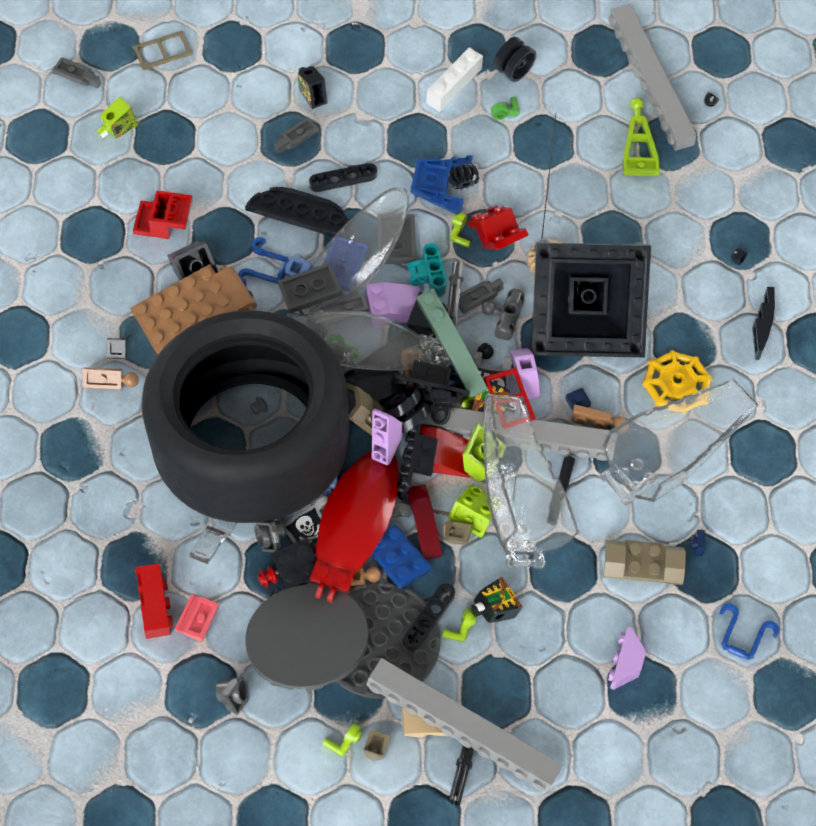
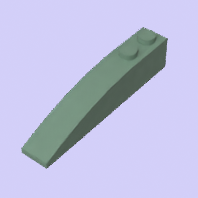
[417,288,488,398]

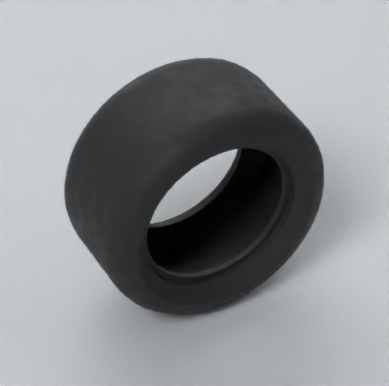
[142,310,351,523]

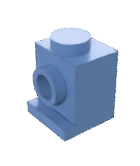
[285,256,315,277]

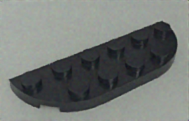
[245,187,350,239]

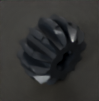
[448,164,479,190]

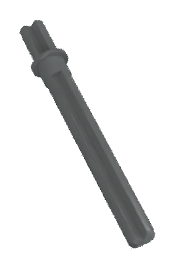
[442,261,464,353]

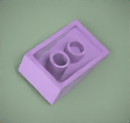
[366,282,421,327]

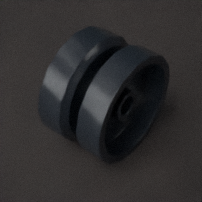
[493,37,537,82]
[382,387,432,433]

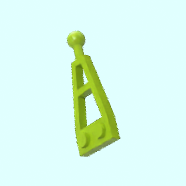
[622,97,660,176]

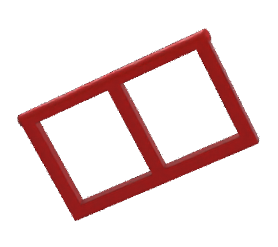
[484,368,536,429]

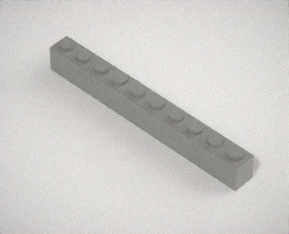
[608,4,697,151]
[421,404,616,461]
[366,658,563,792]

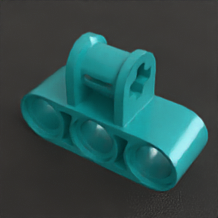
[407,243,447,297]

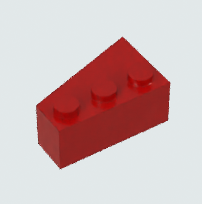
[135,563,173,639]

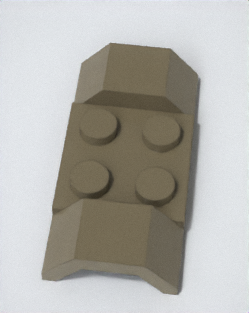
[346,383,383,436]
[603,540,686,585]

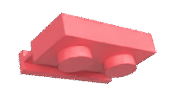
[175,594,219,642]

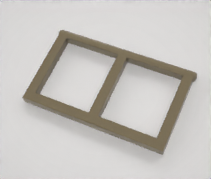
[132,31,192,70]

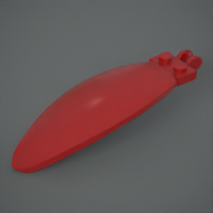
[310,450,398,603]

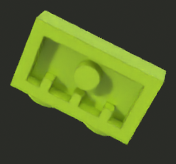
[448,485,504,538]

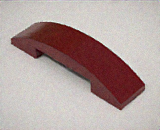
[407,484,442,560]

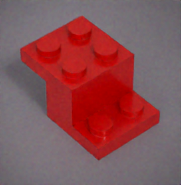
[133,190,193,239]
[467,205,529,250]

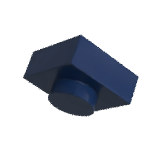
[565,388,591,411]
[691,529,705,556]

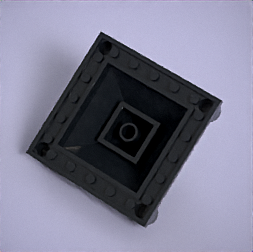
[530,240,651,358]

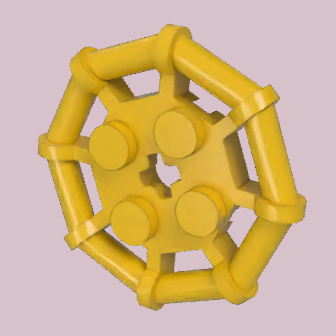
[642,350,713,413]

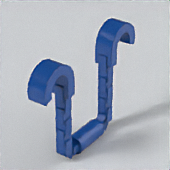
[238,237,289,286]
[720,603,779,660]

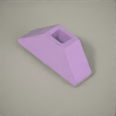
[510,348,540,401]
[372,409,402,466]
[608,626,646,690]

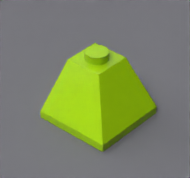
[463,424,506,482]

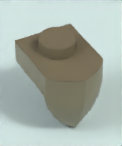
[442,521,473,545]
[363,729,392,761]

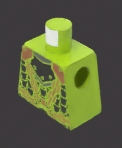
[96,96,139,139]

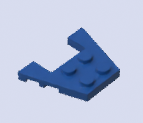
[410,155,473,215]

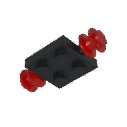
[257,538,317,589]

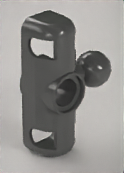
[481,289,525,340]

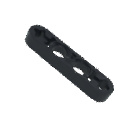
[309,163,377,192]
[404,583,455,651]

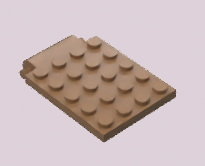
[130,264,257,355]

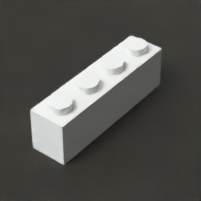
[426,47,483,112]

